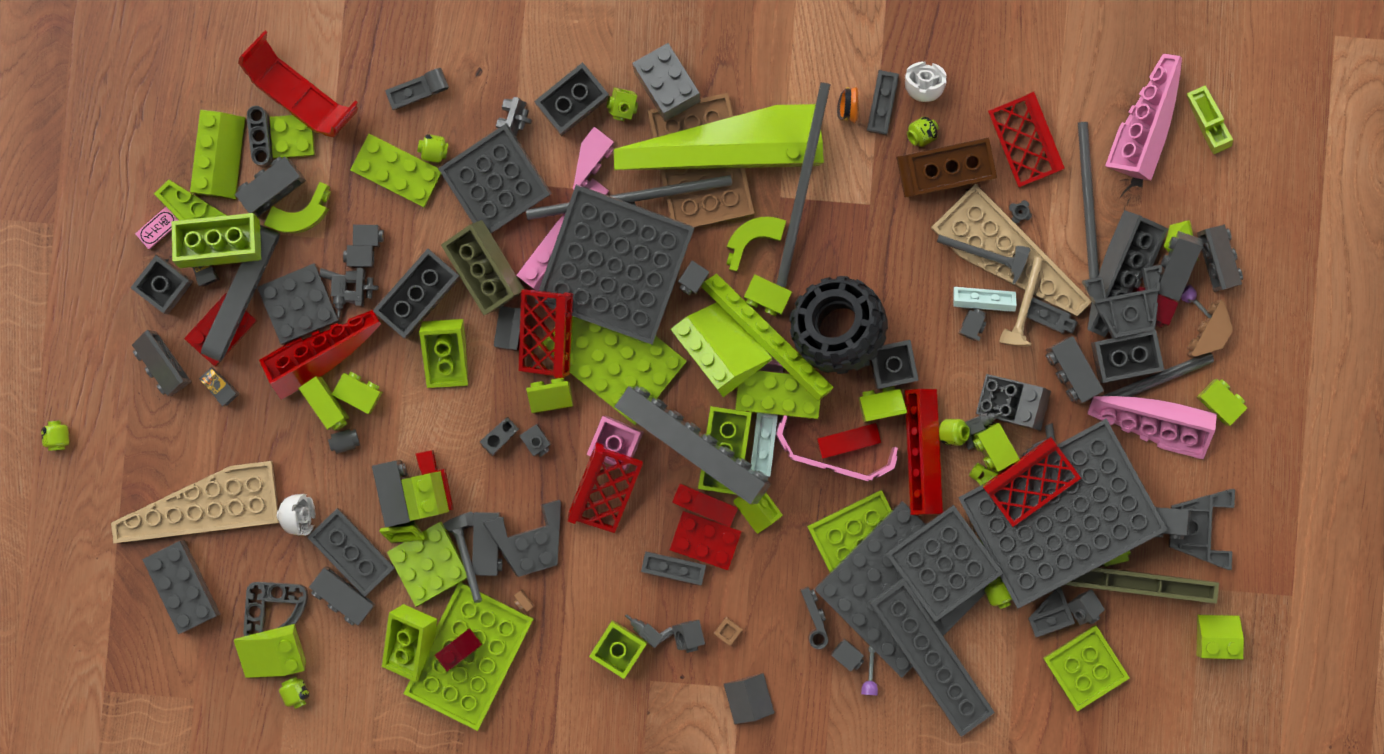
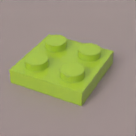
[270,115,315,159]

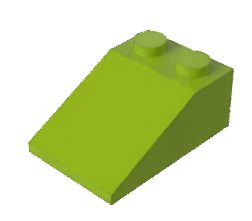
[419,319,468,388]
[382,604,437,682]
[234,624,306,678]

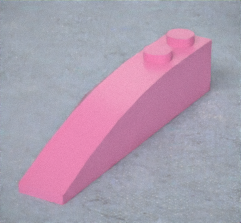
[1105,54,1182,181]
[516,178,609,291]
[1088,396,1217,459]

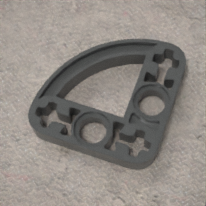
[243,581,308,636]

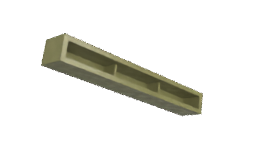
[1064,567,1219,604]

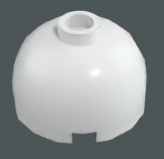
[905,62,946,102]
[277,494,316,536]

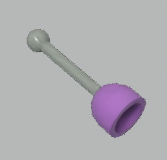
[1181,285,1212,318]
[861,646,878,696]

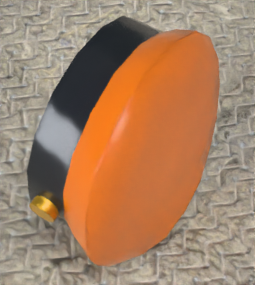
[837,87,859,123]

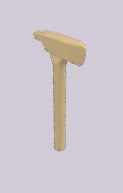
[999,257,1043,346]

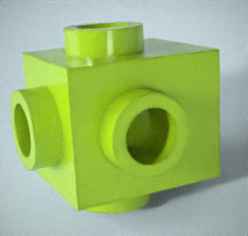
[606,87,638,121]

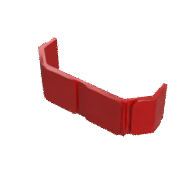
[238,30,358,138]

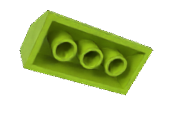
[190,110,246,199]

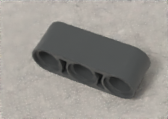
[247,106,273,167]

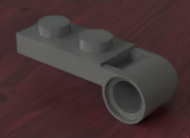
[385,68,449,111]
[800,586,828,649]

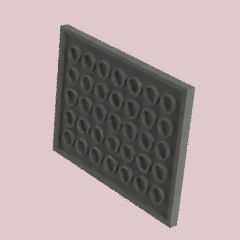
[958,419,1168,609]

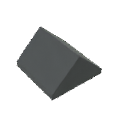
[724,673,774,724]

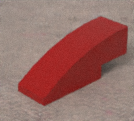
[816,423,881,459]
[415,450,454,510]

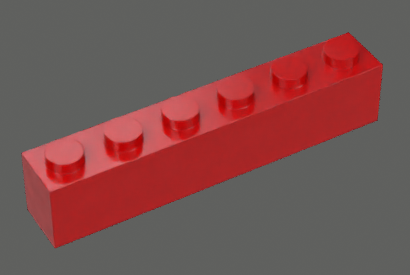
[905,389,943,515]

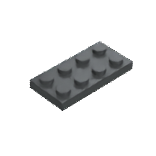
[307,508,395,597]

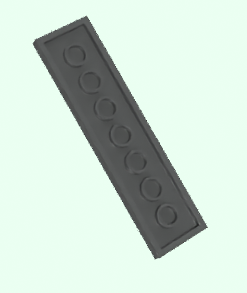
[869,578,995,737]

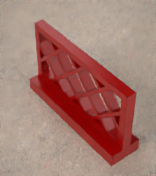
[988,92,1065,188]
[518,289,573,378]
[983,437,1081,527]
[568,443,643,533]

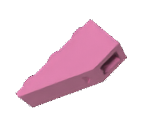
[573,127,614,190]

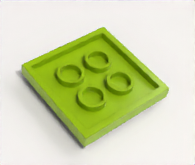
[387,522,467,607]
[1043,625,1129,712]

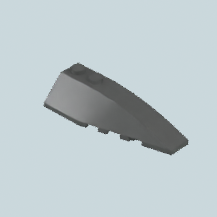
[1087,210,1168,337]

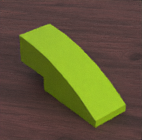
[1187,85,1233,155]

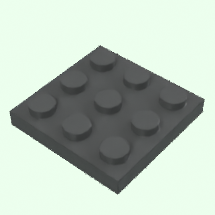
[257,263,339,344]

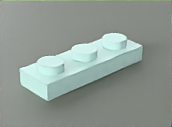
[953,287,1017,312]
[751,412,778,477]

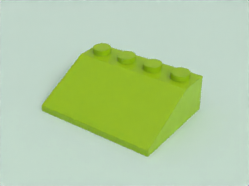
[671,302,773,397]

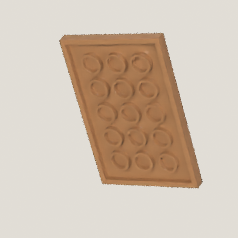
[647,93,754,227]

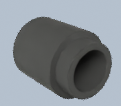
[328,429,360,454]

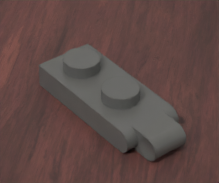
[1026,297,1078,334]

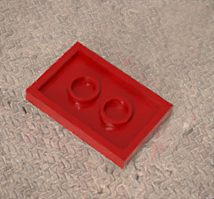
[184,293,257,367]
[669,511,742,570]

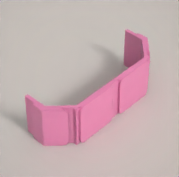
[775,415,898,481]

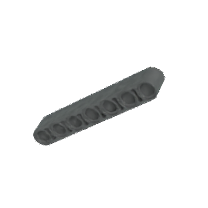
[201,225,280,362]

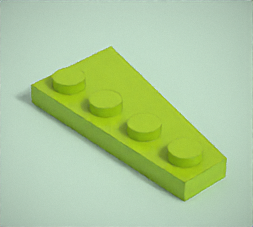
[154,180,227,220]

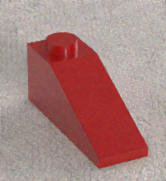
[672,483,738,527]

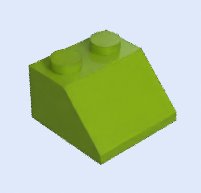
[858,386,907,422]
[401,471,449,521]
[1196,615,1244,659]

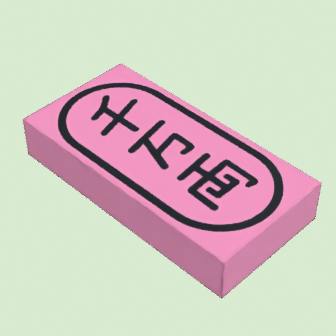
[135,207,179,250]

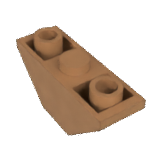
[1187,300,1233,357]

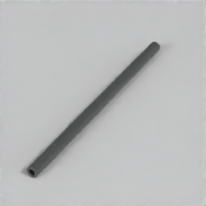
[776,82,831,287]
[1078,122,1099,304]
[526,175,732,220]

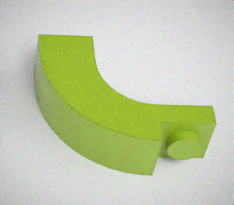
[264,182,331,233]
[726,217,786,272]

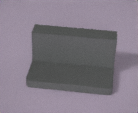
[494,306,521,351]

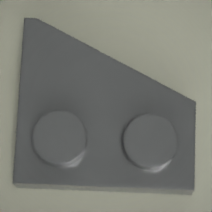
[1028,587,1075,638]

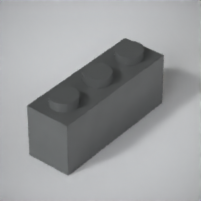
[1158,231,1203,301]
[472,512,504,576]
[309,567,376,626]

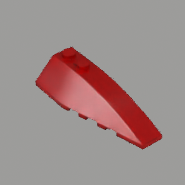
[259,310,381,400]

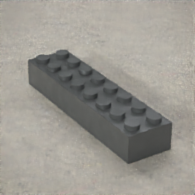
[615,386,772,504]

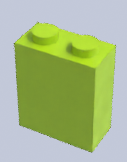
[299,376,350,431]

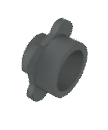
[1009,200,1032,223]

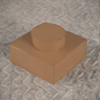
[514,589,535,612]
[713,617,743,646]

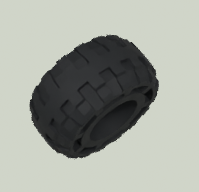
[789,276,888,374]

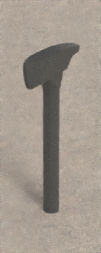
[937,235,1030,284]
[443,512,482,603]

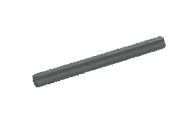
[1103,352,1214,397]

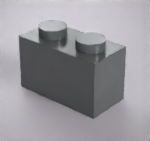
[678,261,709,296]

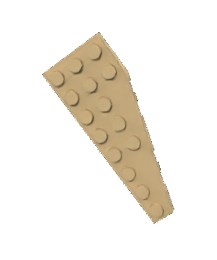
[931,184,1092,316]
[111,461,279,543]

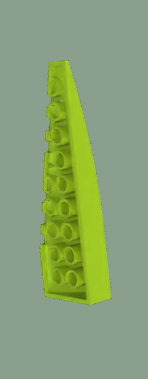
[613,104,824,170]

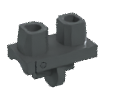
[496,97,532,137]
[344,268,379,307]

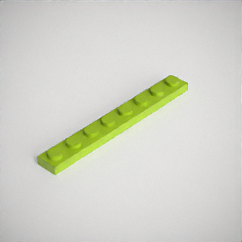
[701,274,834,401]

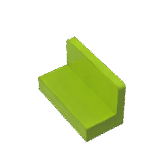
[733,493,783,534]

